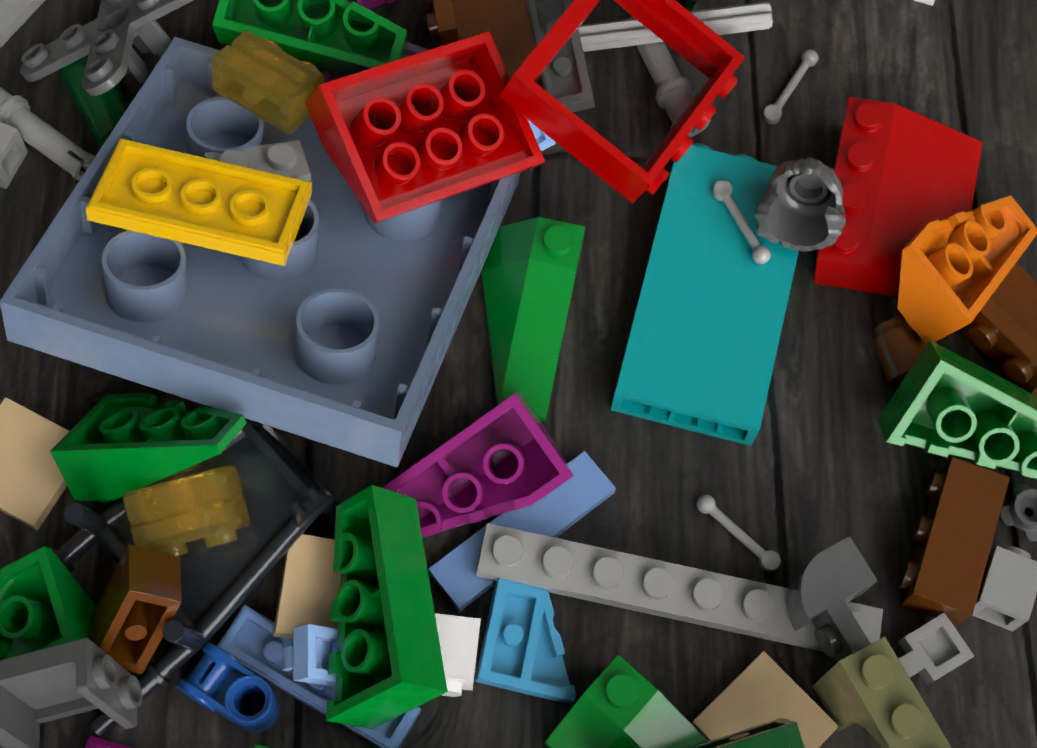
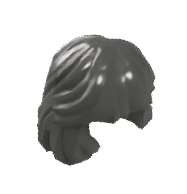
[754,157,846,252]

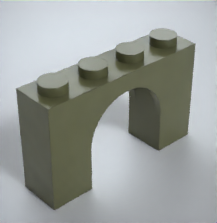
[812,637,952,748]

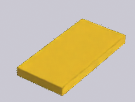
[86,138,312,266]

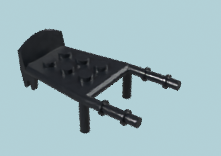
[51,418,340,738]

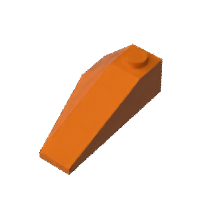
[897,195,1037,345]

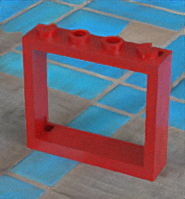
[499,0,745,204]

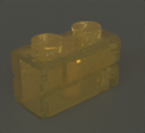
[212,30,324,135]
[123,466,250,556]

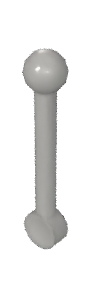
[763,49,819,124]
[712,180,771,264]
[696,495,781,572]

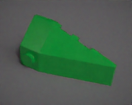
[0,546,95,660]

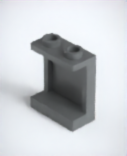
[0,637,142,748]

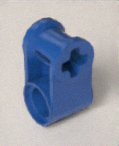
[175,642,280,733]

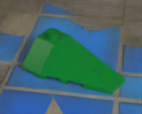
[481,217,586,422]
[50,393,247,503]
[544,655,708,748]

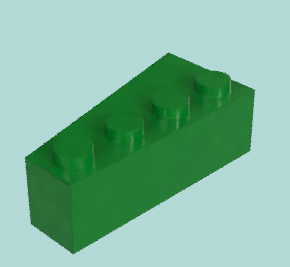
[212,0,408,77]
[326,485,448,729]

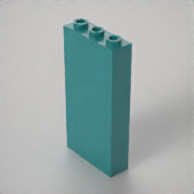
[611,143,799,446]

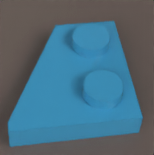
[475,578,576,704]

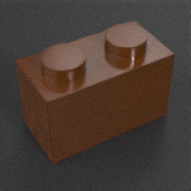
[91,544,182,674]

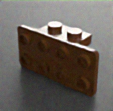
[424,0,541,83]
[959,262,1037,396]

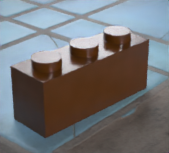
[898,457,1010,626]

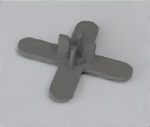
[20,0,193,96]

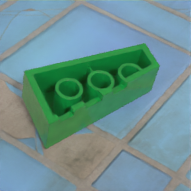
[877,340,1037,479]

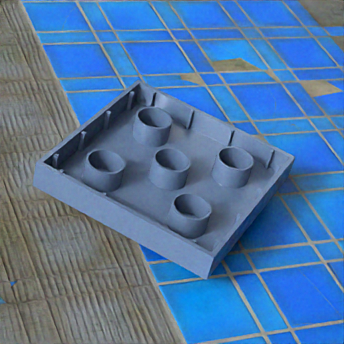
[0,37,520,467]

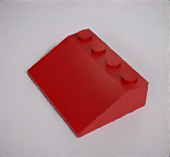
[305,31,545,224]
[814,97,982,298]

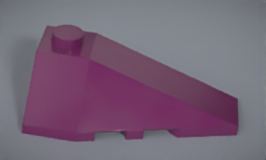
[382,392,574,538]

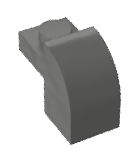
[787,536,878,662]

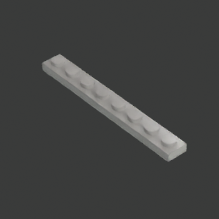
[476,523,883,652]

